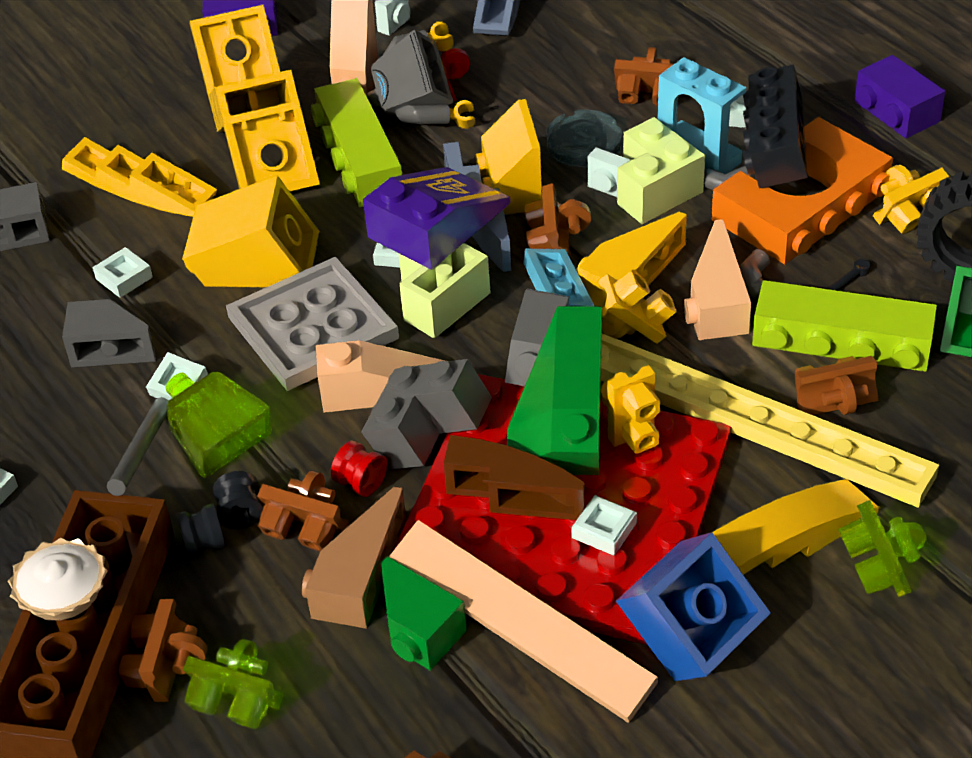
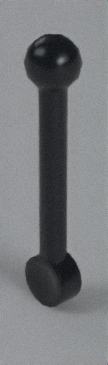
[826,259,870,291]

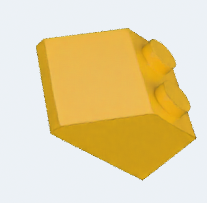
[476,99,542,215]

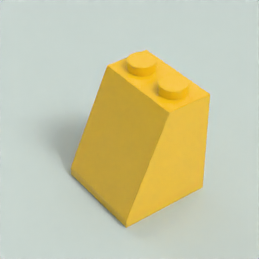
[182,175,319,287]

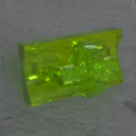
[838,500,926,597]
[183,639,284,730]

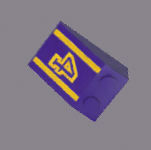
[363,167,511,270]

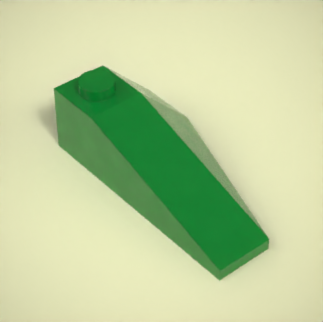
[507,306,602,475]

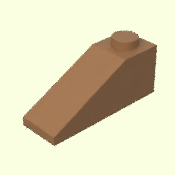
[302,487,406,629]

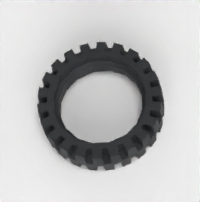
[917,170,972,282]

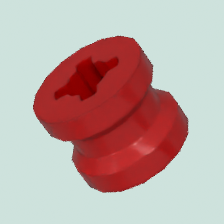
[330,440,388,497]

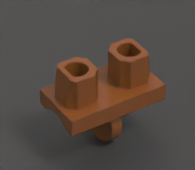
[614,47,682,107]
[524,183,591,259]
[795,356,878,415]
[257,470,350,551]
[118,599,208,702]

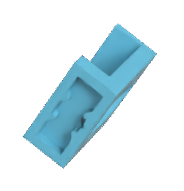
[658,57,747,174]

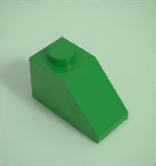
[381,556,467,670]

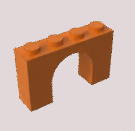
[712,117,893,265]

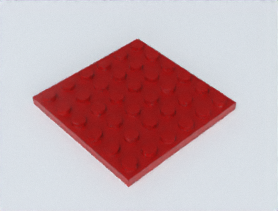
[393,374,731,645]

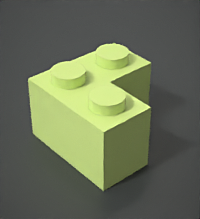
[617,117,705,224]
[399,243,490,339]

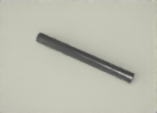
[107,397,171,496]

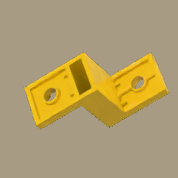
[189,5,320,191]

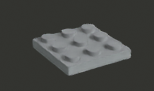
[226,257,399,391]

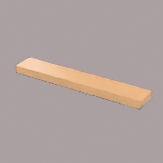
[389,520,658,723]

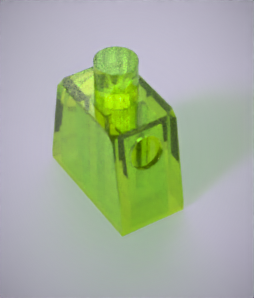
[165,372,271,479]

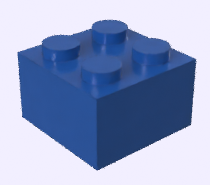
[616,532,770,681]

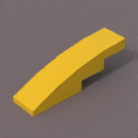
[62,137,217,217]
[712,479,879,575]

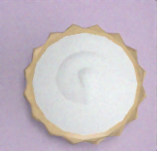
[7,538,108,620]

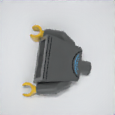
[366,22,476,129]

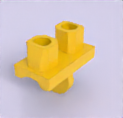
[873,165,949,234]
[598,269,676,344]
[601,365,660,454]

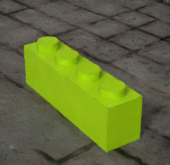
[311,78,402,207]
[752,280,937,372]

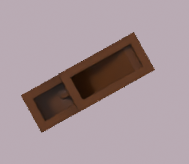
[444,435,585,520]

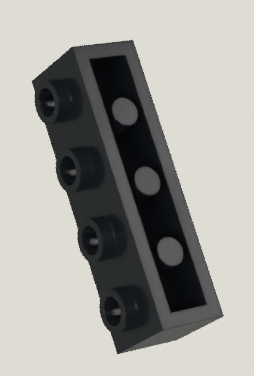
[743,64,808,188]

